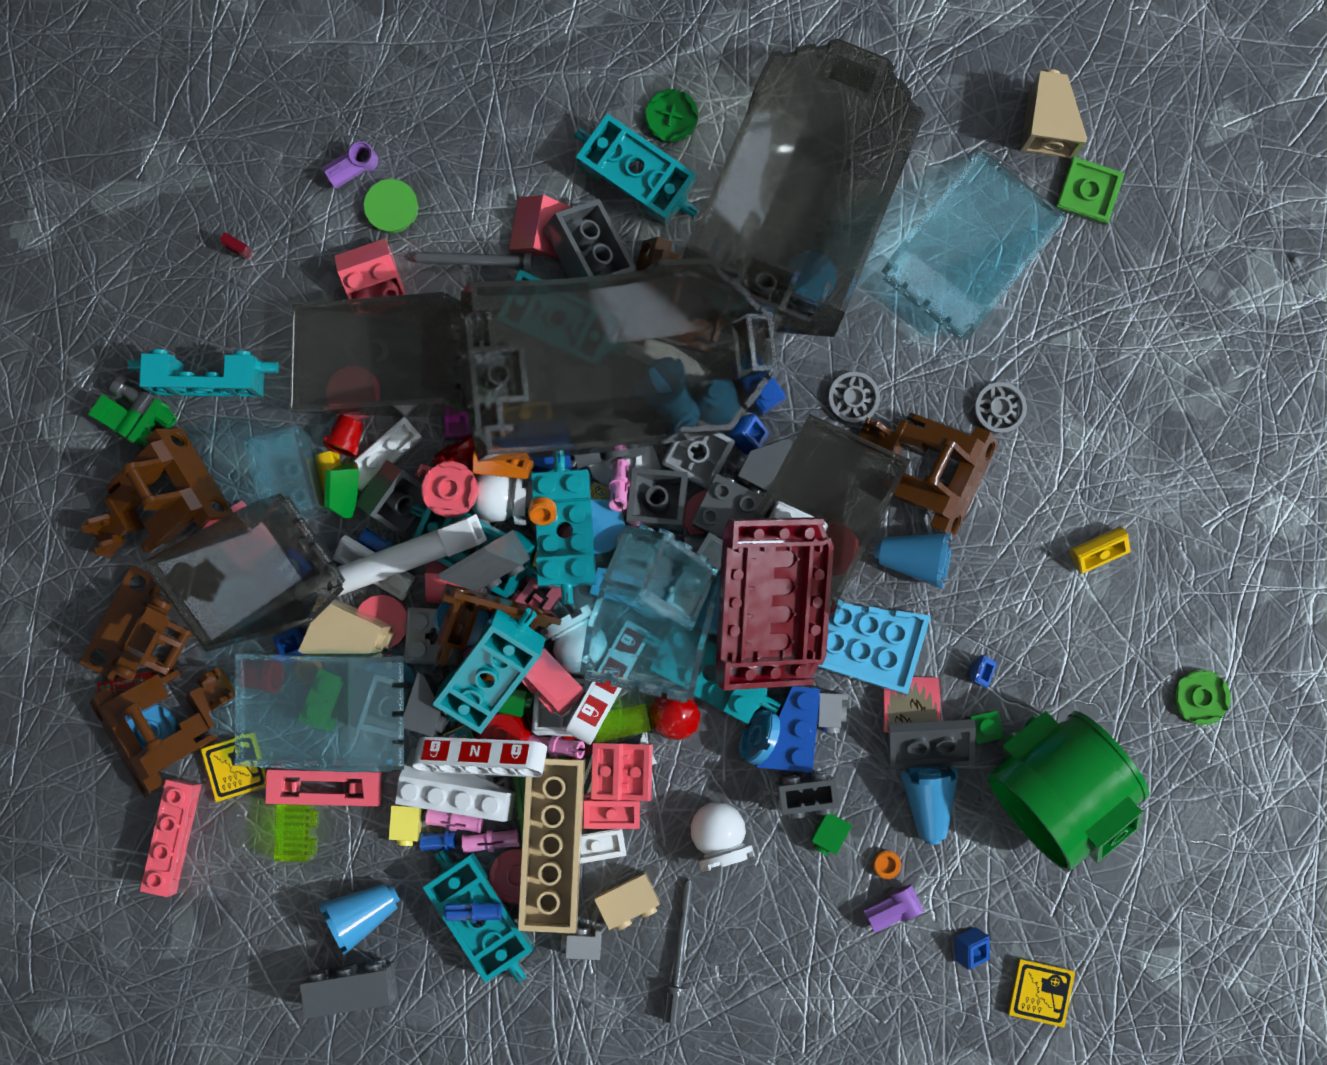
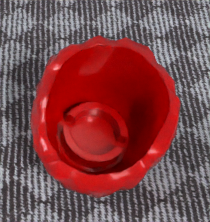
[648,690,701,740]

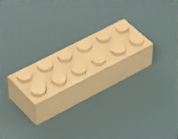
[518,758,585,933]

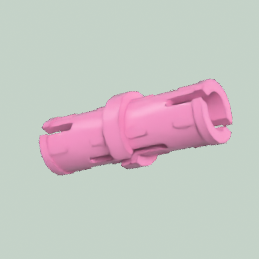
[608,459,630,512]
[528,734,585,759]
[425,809,484,833]
[462,829,520,853]

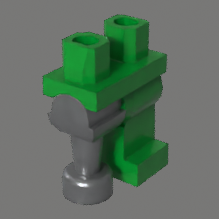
[88,375,178,447]

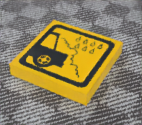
[201,732,267,802]
[1007,958,1075,1028]

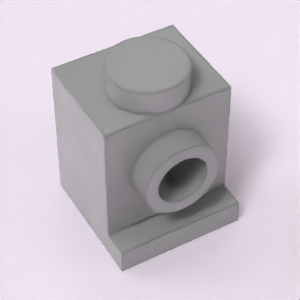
[817,693,848,733]
[561,928,602,960]

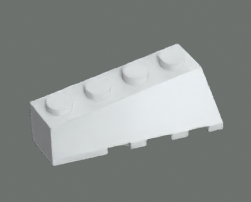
[395,748,516,822]

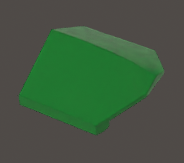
[324,462,359,519]

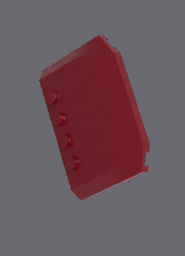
[715,517,834,690]

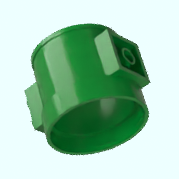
[987,711,1150,872]

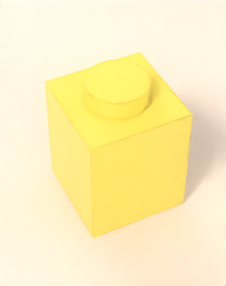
[389,804,423,846]

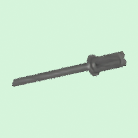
[663,879,692,1024]

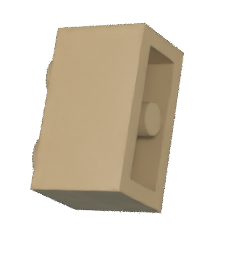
[594,872,660,931]

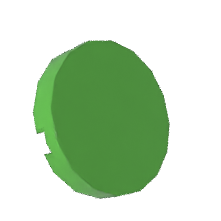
[364,179,419,234]
[1173,670,1231,725]

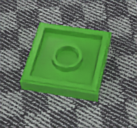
[1055,156,1125,225]

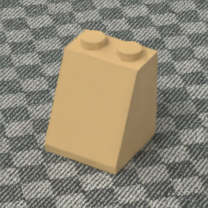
[1021,69,1087,159]
[298,599,395,654]

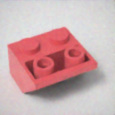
[334,238,408,316]
[521,648,586,716]

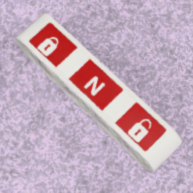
[565,620,652,745]
[412,737,547,777]

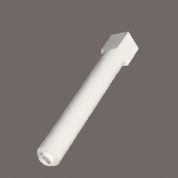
[294,514,487,608]

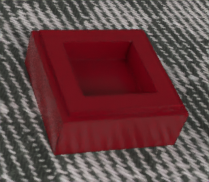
[219,232,253,260]

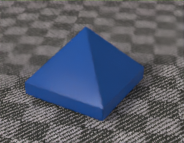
[969,655,997,688]

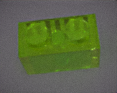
[595,703,651,743]
[274,804,319,862]

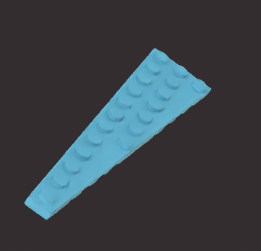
[589,567,931,695]

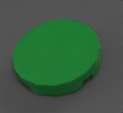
[645,89,698,144]

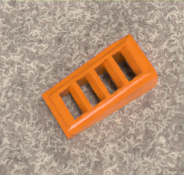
[473,443,534,479]

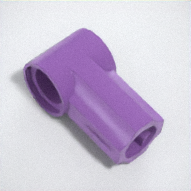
[322,142,378,189]
[864,885,924,933]

